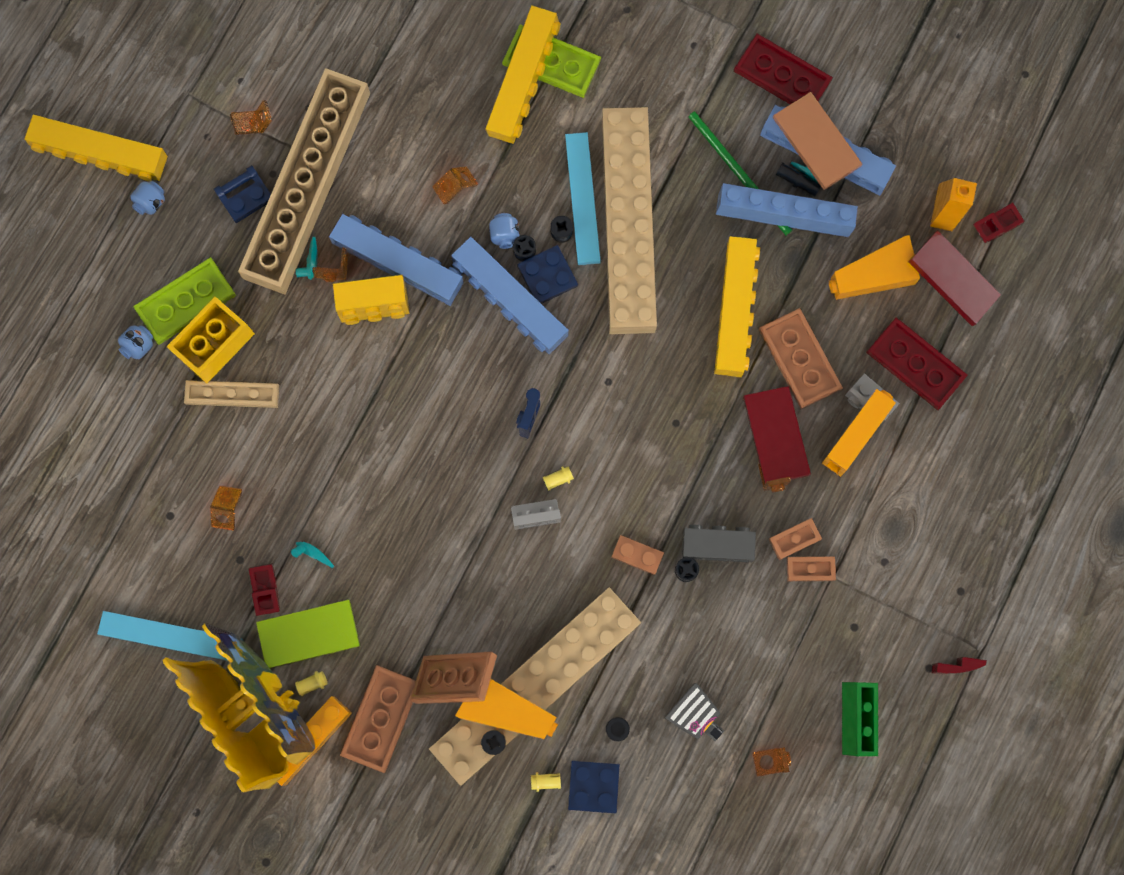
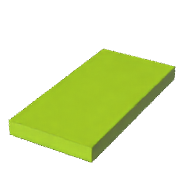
[502,24,601,98]
[133,257,237,345]
[256,600,360,668]

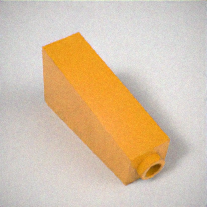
[930,178,977,231]
[829,235,920,300]
[822,389,896,477]
[455,679,558,739]

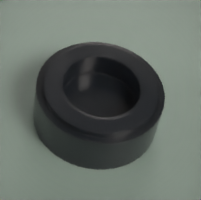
[606,717,630,742]

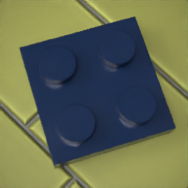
[517,245,578,304]
[568,761,620,814]

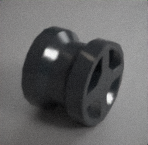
[551,216,573,243]
[513,235,536,262]
[674,557,699,582]
[481,730,506,755]

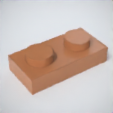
[769,518,822,560]
[611,535,664,575]
[787,557,836,582]

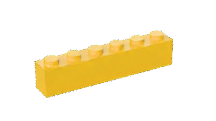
[486,5,561,144]
[24,115,168,181]
[714,236,760,377]

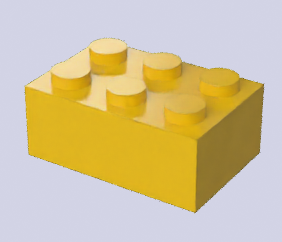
[333,275,410,325]
[167,297,255,384]

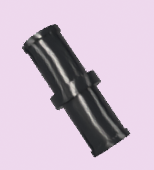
[776,162,821,197]

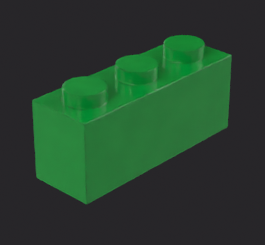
[842,682,878,756]

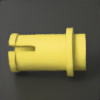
[543,466,574,491]
[295,671,328,696]
[531,772,561,792]

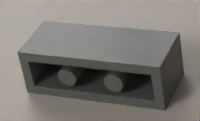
[682,525,756,563]

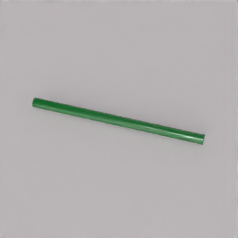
[688,111,793,236]

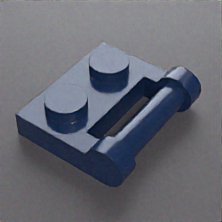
[213,165,271,223]
[516,388,540,439]

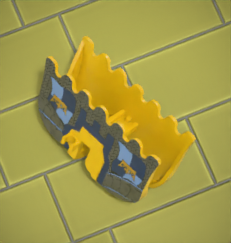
[163,623,315,792]

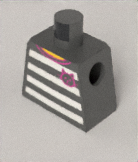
[664,683,724,741]

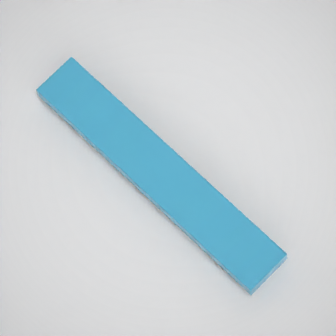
[565,132,600,265]
[97,611,243,661]

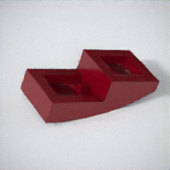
[973,202,1025,244]
[248,563,280,616]
[932,657,987,674]

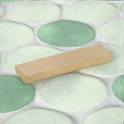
[184,380,279,408]

